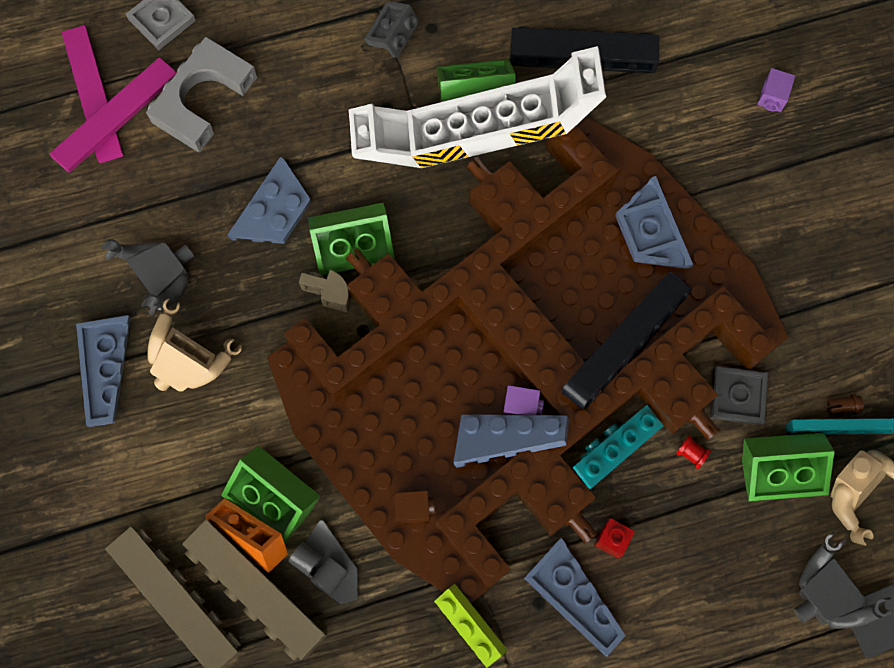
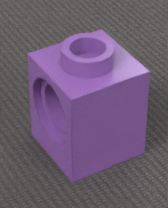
[757,68,795,112]
[503,385,544,415]

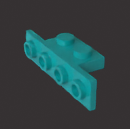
[572,405,663,489]

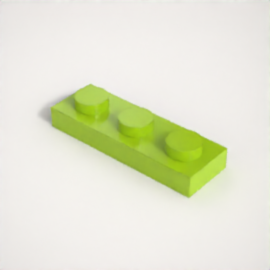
[434,584,508,668]

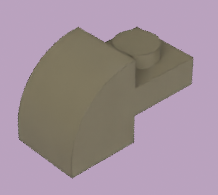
[299,270,350,313]

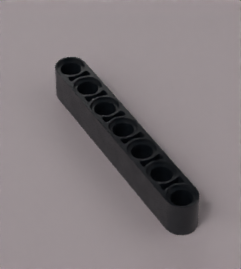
[561,272,692,410]

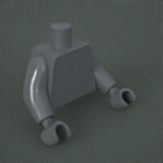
[101,239,195,315]
[794,531,894,629]

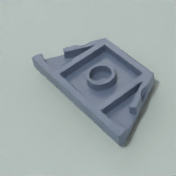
[228,157,311,244]
[615,176,693,269]

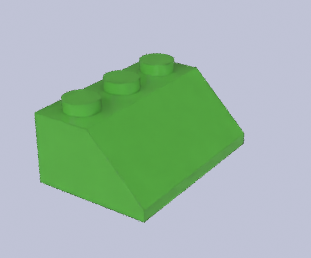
[436,59,516,102]
[308,203,395,275]
[742,433,834,501]
[221,446,320,544]

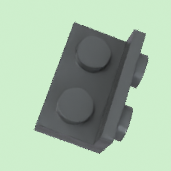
[364,1,419,58]

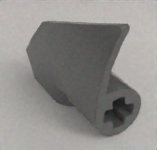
[288,520,358,604]

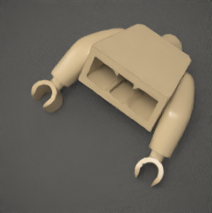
[148,298,242,391]
[830,450,894,546]

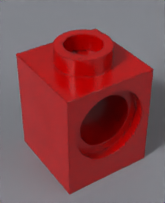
[594,518,635,559]

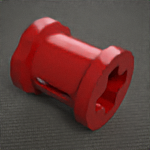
[675,434,712,470]

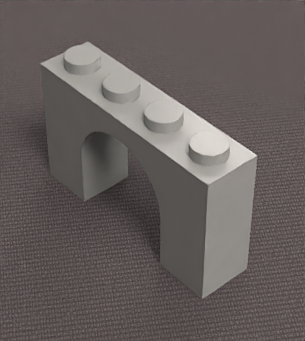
[146,37,257,153]

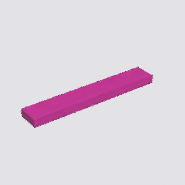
[61,25,124,163]
[50,58,177,173]

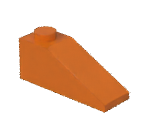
[205,498,288,573]

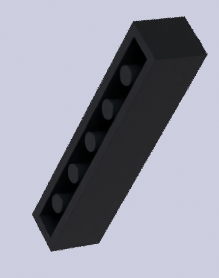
[510,26,659,74]

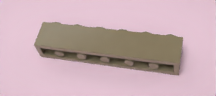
[182,520,327,661]
[105,526,242,668]

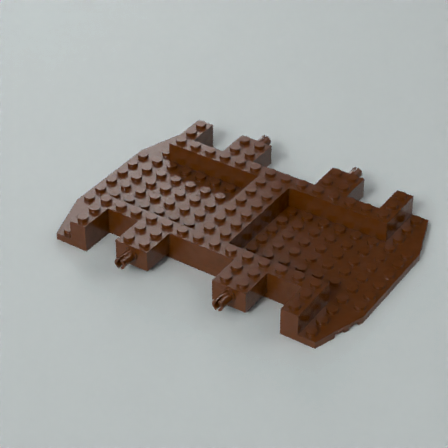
[267,116,788,604]

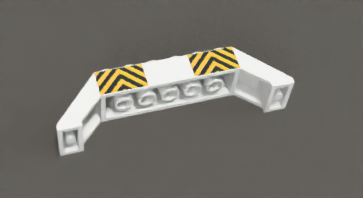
[349,46,606,168]

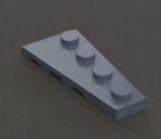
[76,315,131,427]
[453,415,569,468]
[524,538,626,657]

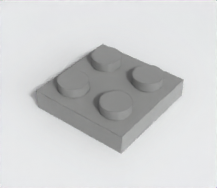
[126,0,196,50]

